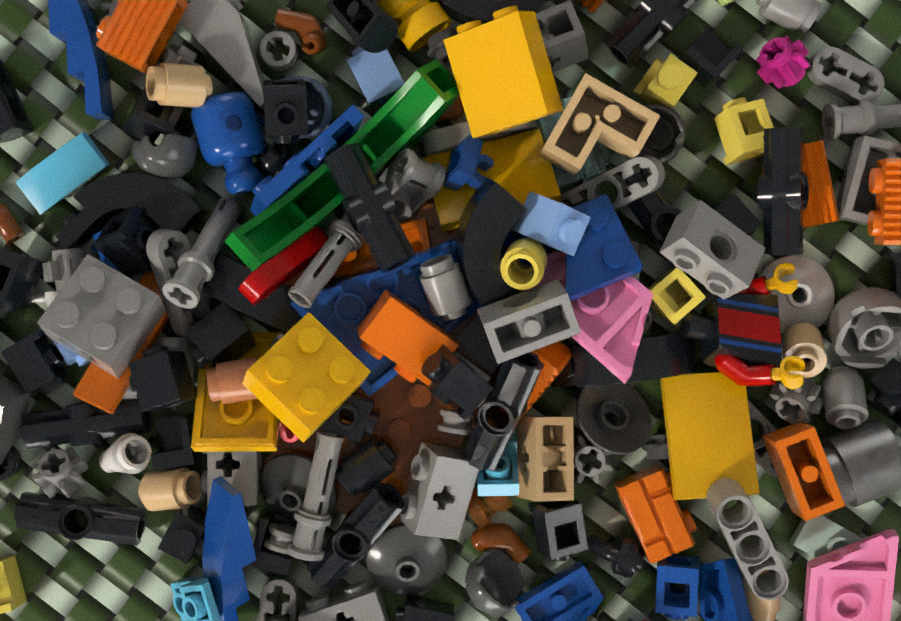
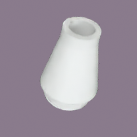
[99,433,152,474]

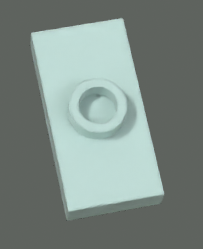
[789,515,863,558]

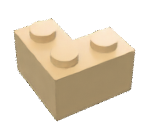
[539,73,660,176]

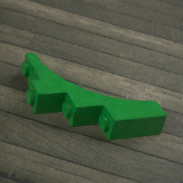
[225,59,460,272]

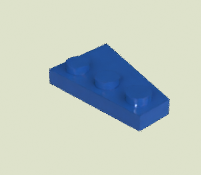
[250,104,365,216]

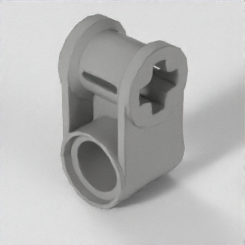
[376,148,446,223]

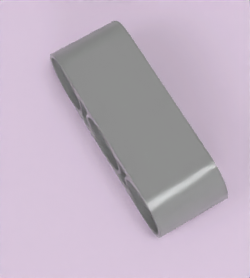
[706,478,789,600]

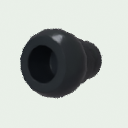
[256,143,292,178]

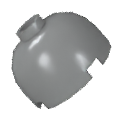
[828,287,901,369]

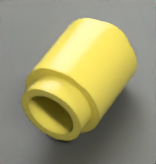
[500,238,547,290]

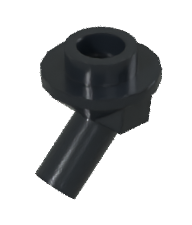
[587,534,644,578]

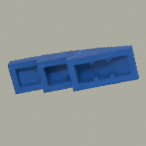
[48,0,114,120]
[202,476,257,621]

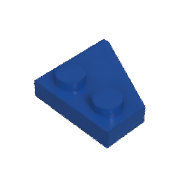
[565,194,643,301]
[515,560,604,621]

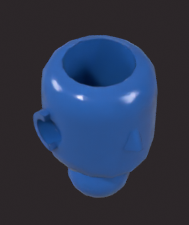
[191,91,266,195]

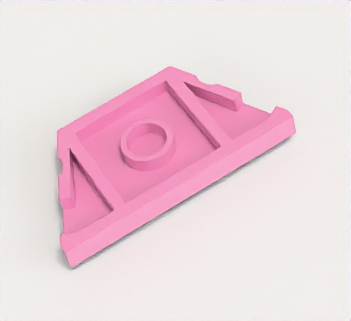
[518,251,653,384]
[802,529,899,621]

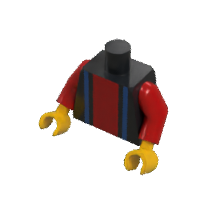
[681,263,805,389]

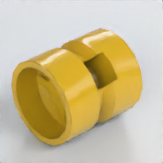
[378,0,452,52]

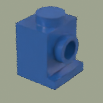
[655,554,700,620]

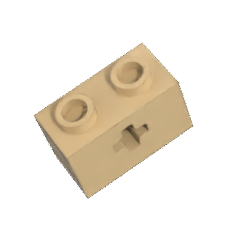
[516,416,574,501]

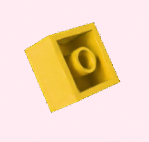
[242,312,371,443]

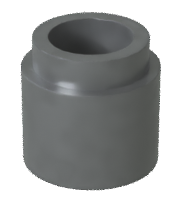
[821,418,901,507]

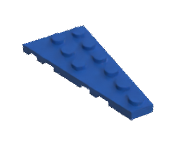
[290,225,555,397]

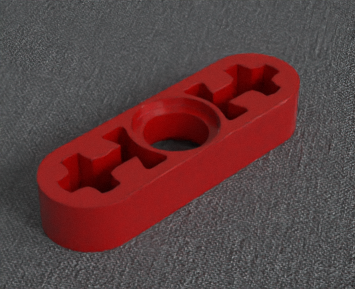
[238,226,329,306]

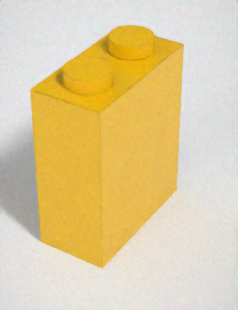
[443,5,564,138]

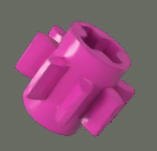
[756,35,810,89]

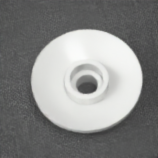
[759,256,835,334]

